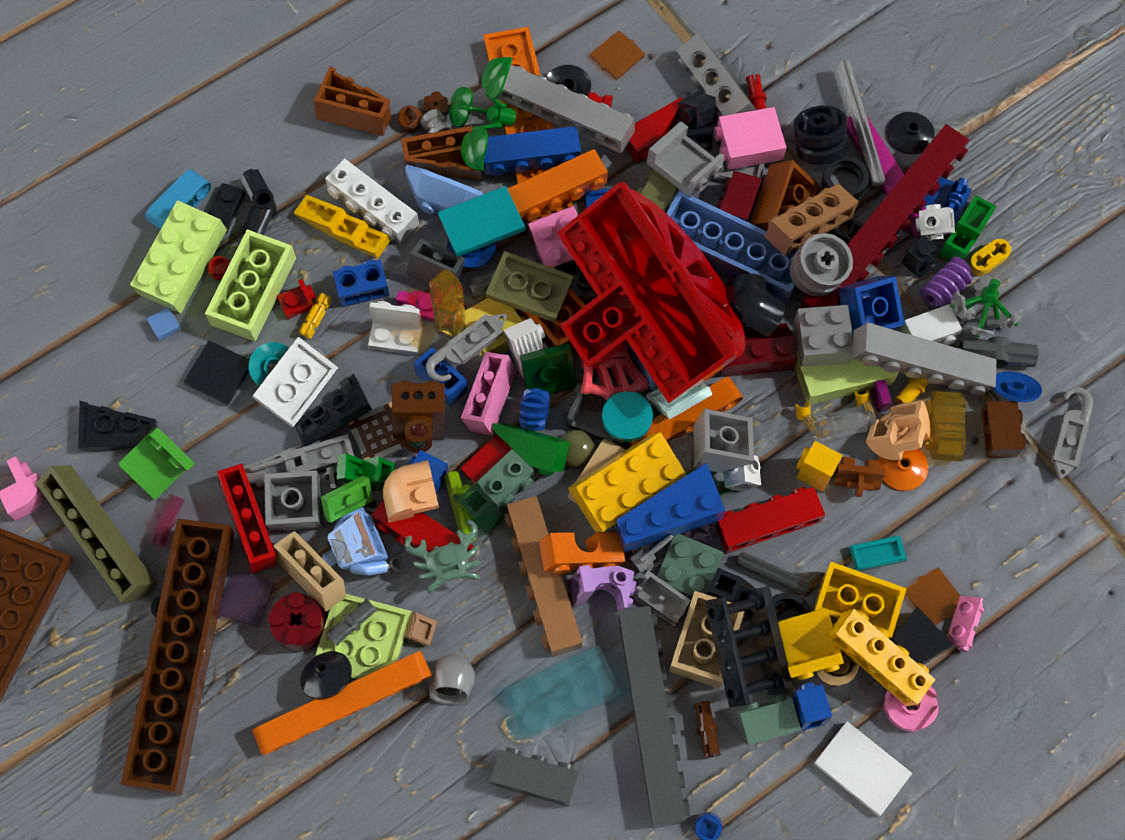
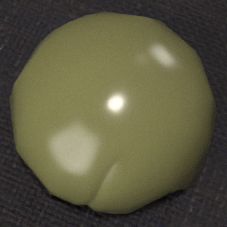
[560,430,596,469]

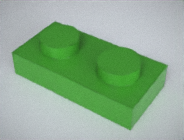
[321,475,373,522]

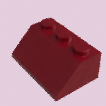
[719,323,798,377]

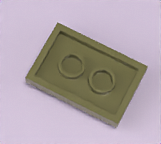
[485,251,574,323]

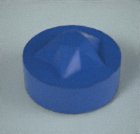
[695,812,723,840]

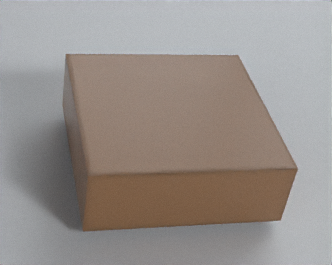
[404,612,437,647]

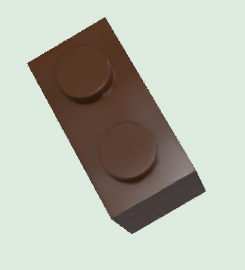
[981,401,1026,458]

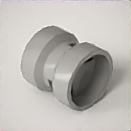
[420,109,452,134]

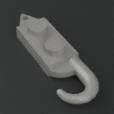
[426,314,507,382]
[1051,387,1093,480]

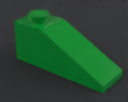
[491,422,570,475]

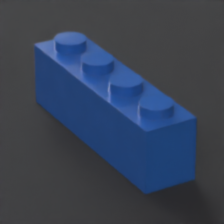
[484,126,581,176]

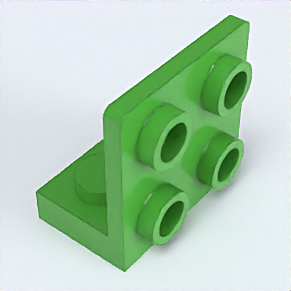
[118,427,195,499]

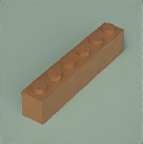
[504,496,582,657]

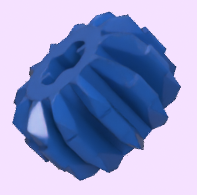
[519,388,550,431]

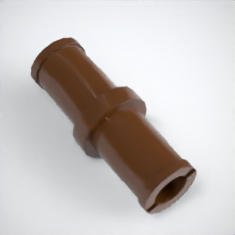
[693,701,721,758]

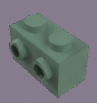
[475,450,534,512]
[737,693,801,745]

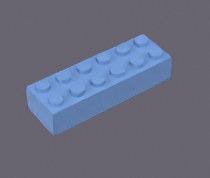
[667,190,798,304]

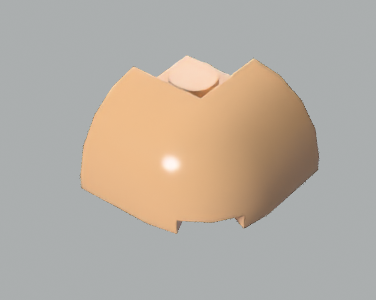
[866,400,931,460]
[383,460,439,523]

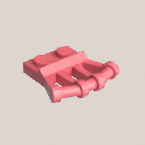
[580,346,649,400]

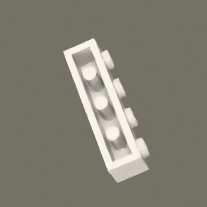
[325,158,419,244]

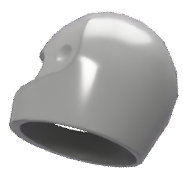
[429,654,475,705]

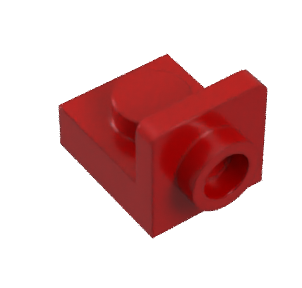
[277,279,316,320]

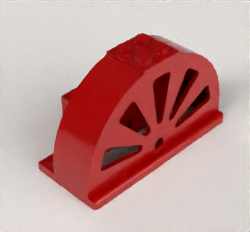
[557,182,745,403]

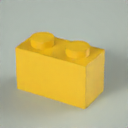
[796,441,843,492]

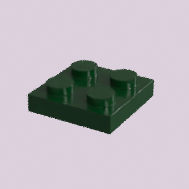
[519,343,577,395]

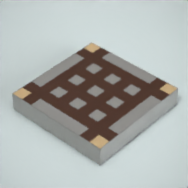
[348,402,407,460]

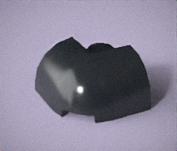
[726,273,785,338]

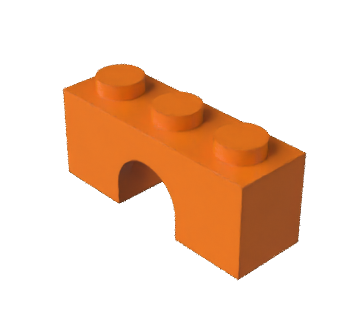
[539,532,625,575]

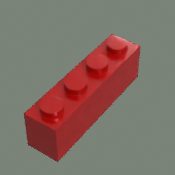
[217,464,276,574]
[715,487,825,554]
[372,500,473,562]

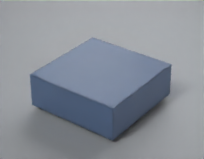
[146,307,181,341]

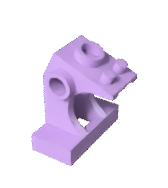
[569,565,636,612]

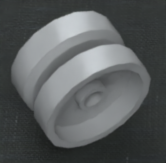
[789,233,853,297]

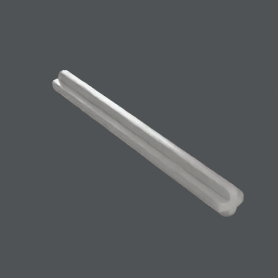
[837,60,885,187]

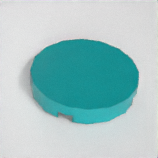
[602,391,653,442]

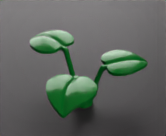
[449,57,516,171]

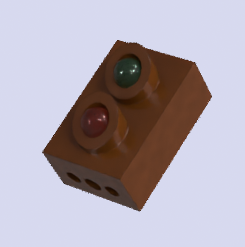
[392,380,445,454]

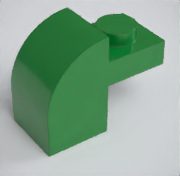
[337,453,395,491]

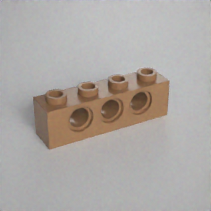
[765,184,859,256]

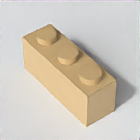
[273,531,347,612]

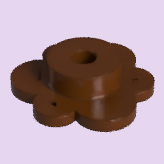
[422,91,448,114]

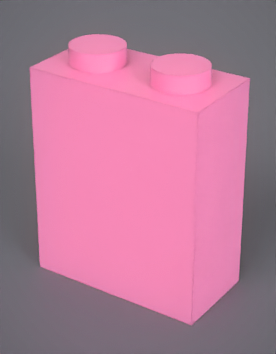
[714,107,786,170]

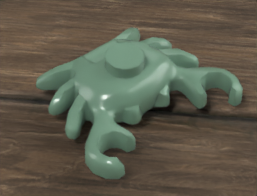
[404,519,481,594]

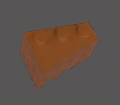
[314,66,391,136]
[401,126,482,181]

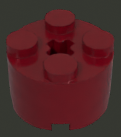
[268,592,326,652]

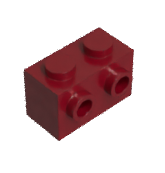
[716,170,761,222]

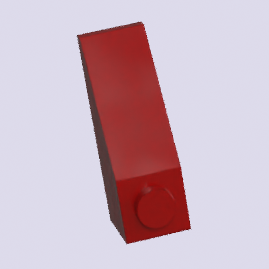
[625,97,683,164]

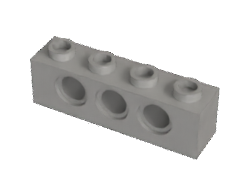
[676,33,756,117]

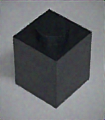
[679,91,717,129]

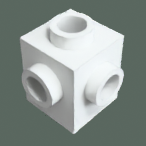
[916,204,955,240]
[723,455,761,492]

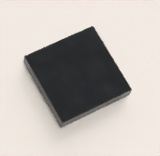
[184,340,250,405]

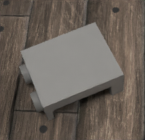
[647,122,725,197]

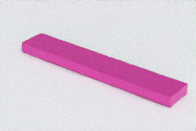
[846,115,935,238]

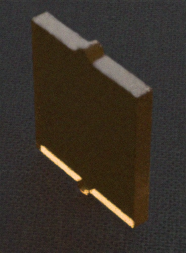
[590,30,646,80]
[905,567,960,625]

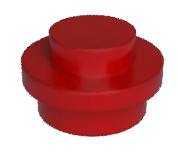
[207,256,230,280]

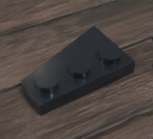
[78,400,158,451]

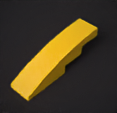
[294,195,391,259]

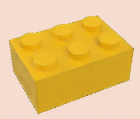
[812,562,907,639]

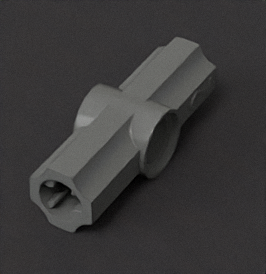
[959,336,1039,368]

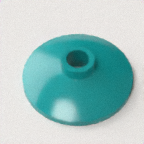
[248,342,289,387]

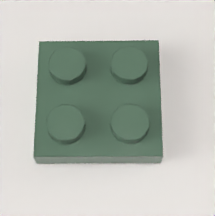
[657,534,724,596]

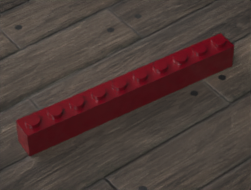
[800,124,970,309]

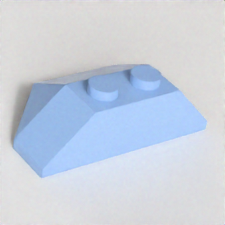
[405,164,484,215]

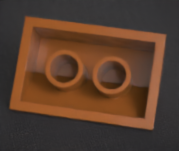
[750,160,820,231]

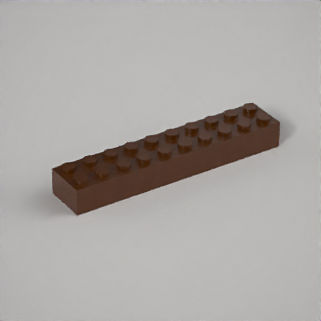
[121,518,235,795]

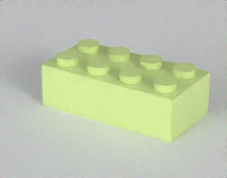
[130,200,227,314]
[205,230,296,342]

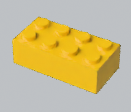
[568,432,687,532]

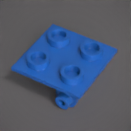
[925,178,972,227]

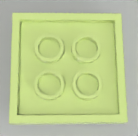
[315,594,412,680]

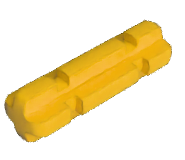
[299,293,332,339]

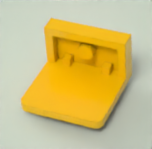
[778,608,844,680]

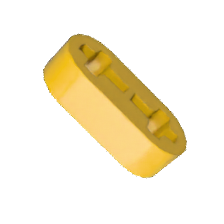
[968,239,1011,276]

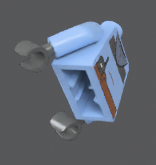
[322,499,404,576]

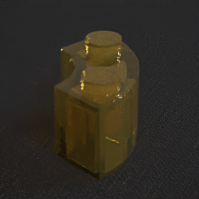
[429,269,466,337]
[925,391,967,461]

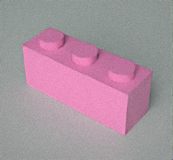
[461,352,517,436]

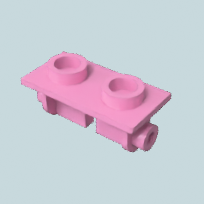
[947,596,984,652]

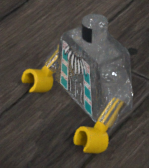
[796,389,876,443]

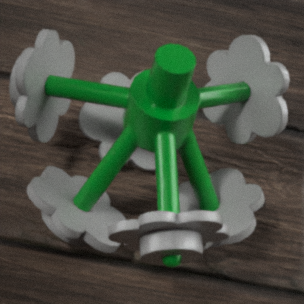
[951,274,1024,337]

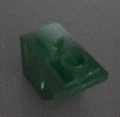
[452,480,504,535]

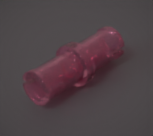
[148,494,185,548]

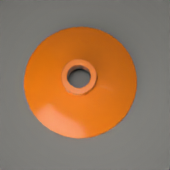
[878,449,928,491]

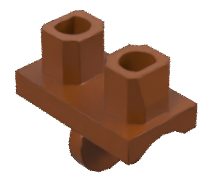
[834,456,885,497]

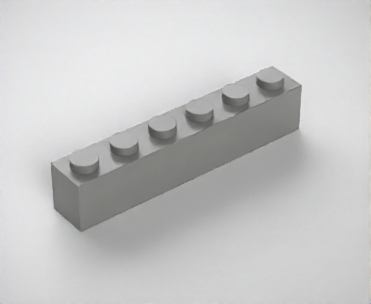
[497,65,635,153]
[852,323,996,396]

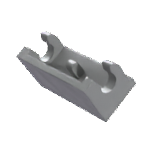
[632,571,691,628]

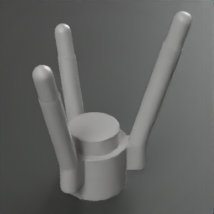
[245,444,303,488]
[629,534,673,574]

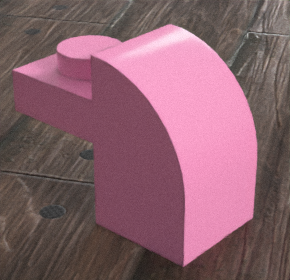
[0,456,44,521]

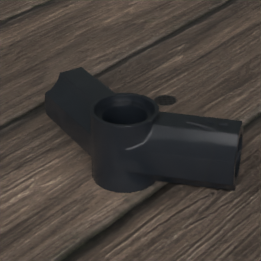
[239,168,277,235]

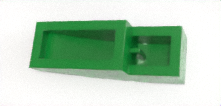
[938,195,997,262]

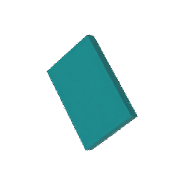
[438,186,525,257]

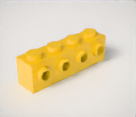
[826,609,936,706]

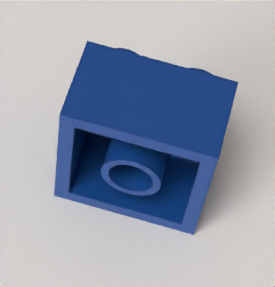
[838,276,905,334]

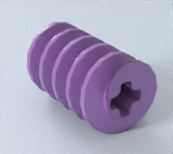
[919,257,972,308]

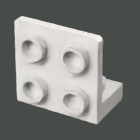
[368,301,423,356]

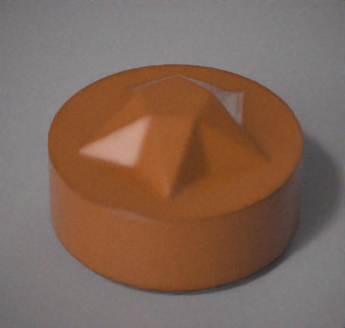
[398,105,423,130]

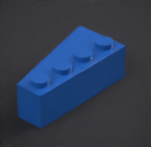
[616,463,725,552]

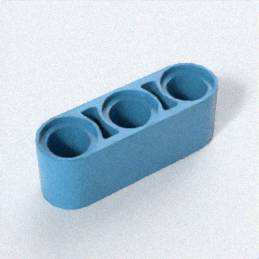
[145,169,212,230]

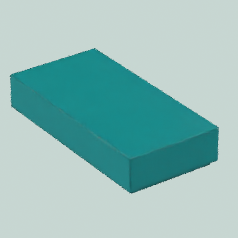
[849,535,907,572]

